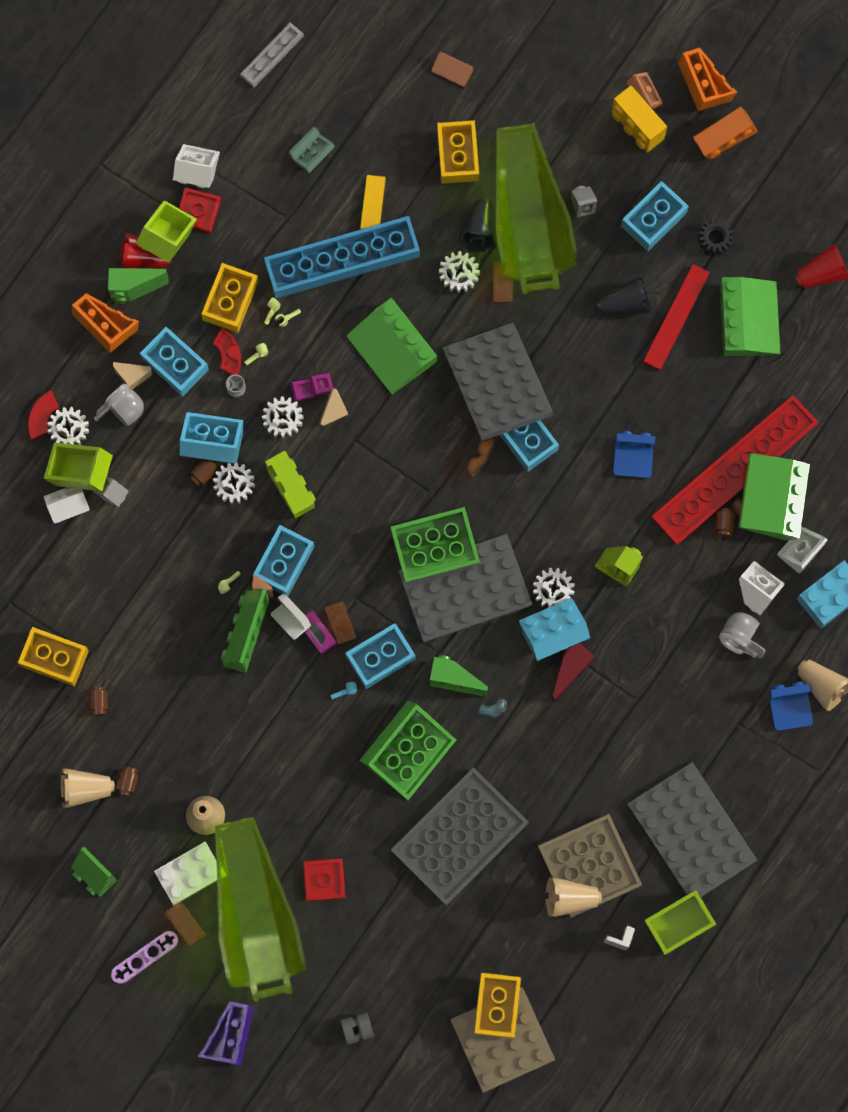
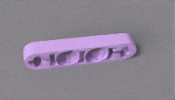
[111,931,178,984]

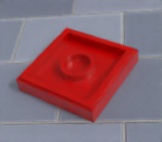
[179,187,221,233]
[303,859,345,901]

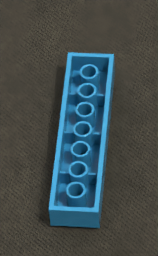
[264,216,420,299]

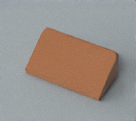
[431,52,473,87]
[627,72,663,109]
[252,575,273,598]

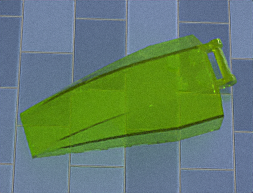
[496,123,577,294]
[215,817,307,1002]

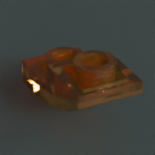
[492,262,513,302]
[467,438,494,477]
[324,601,356,644]
[165,901,205,946]

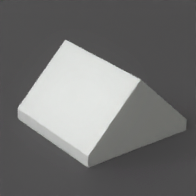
[777,526,827,574]

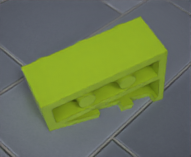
[265,451,316,518]
[594,546,643,587]

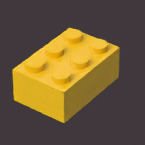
[611,86,667,152]
[437,121,479,184]
[202,263,258,333]
[18,627,89,687]
[474,973,521,1039]

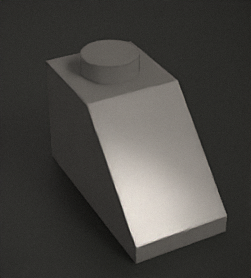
[571,186,597,217]

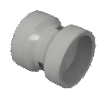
[226,374,246,398]

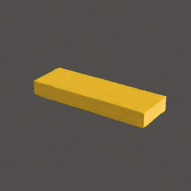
[360,175,386,229]

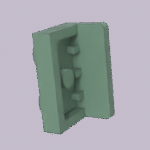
[289,127,335,173]

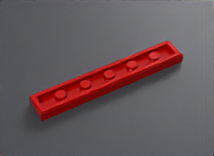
[643,264,710,371]

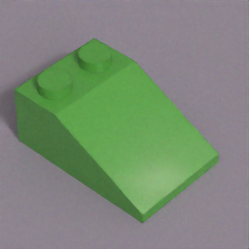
[108,268,169,304]
[430,655,488,697]
[71,847,117,897]

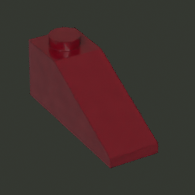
[552,643,595,702]

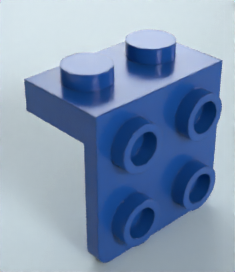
[613,431,655,478]
[768,682,813,731]

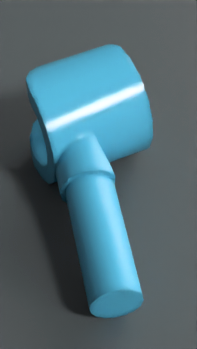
[331,682,357,699]

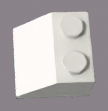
[173,144,220,188]

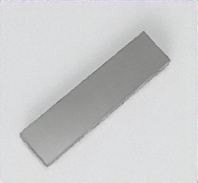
[240,23,304,88]

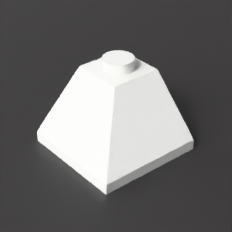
[739,561,784,615]

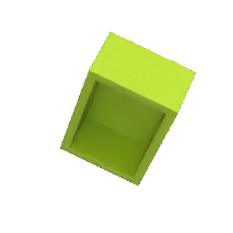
[136,200,197,263]
[44,442,113,491]
[645,890,717,955]

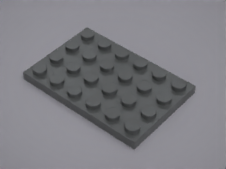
[443,322,553,441]
[398,534,532,643]
[627,762,757,897]
[391,767,529,906]

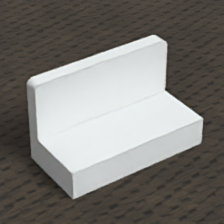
[44,487,89,523]
[271,593,311,640]
[604,926,635,950]

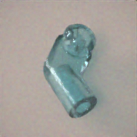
[479,698,507,717]

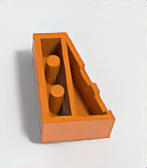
[678,48,737,111]
[693,107,758,159]
[72,294,139,353]

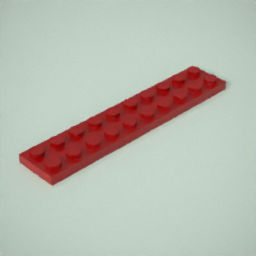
[651,395,818,546]

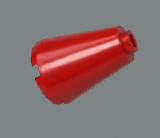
[119,233,171,269]
[795,244,848,288]

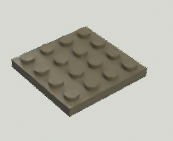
[538,814,642,918]
[450,987,555,1093]

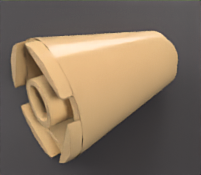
[797,660,848,711]
[61,768,114,808]
[186,796,225,835]
[546,877,602,917]

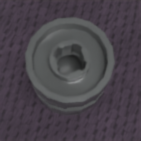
[341,1013,374,1045]

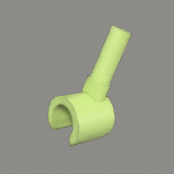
[264,298,280,325]
[275,309,301,327]
[244,343,268,365]
[218,571,241,594]

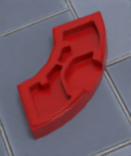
[212,328,241,376]
[28,390,60,440]

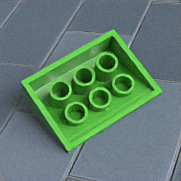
[720,277,780,357]
[346,298,437,395]
[738,453,810,541]
[390,507,480,582]
[221,589,269,673]
[360,701,456,800]

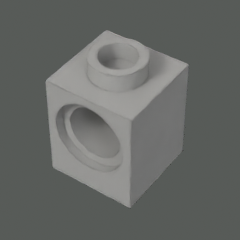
[93,477,129,507]

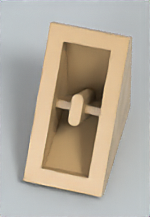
[113,362,153,390]
[319,388,348,425]

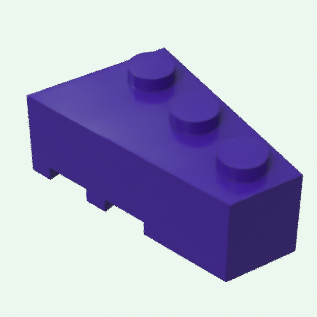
[198,1001,254,1066]

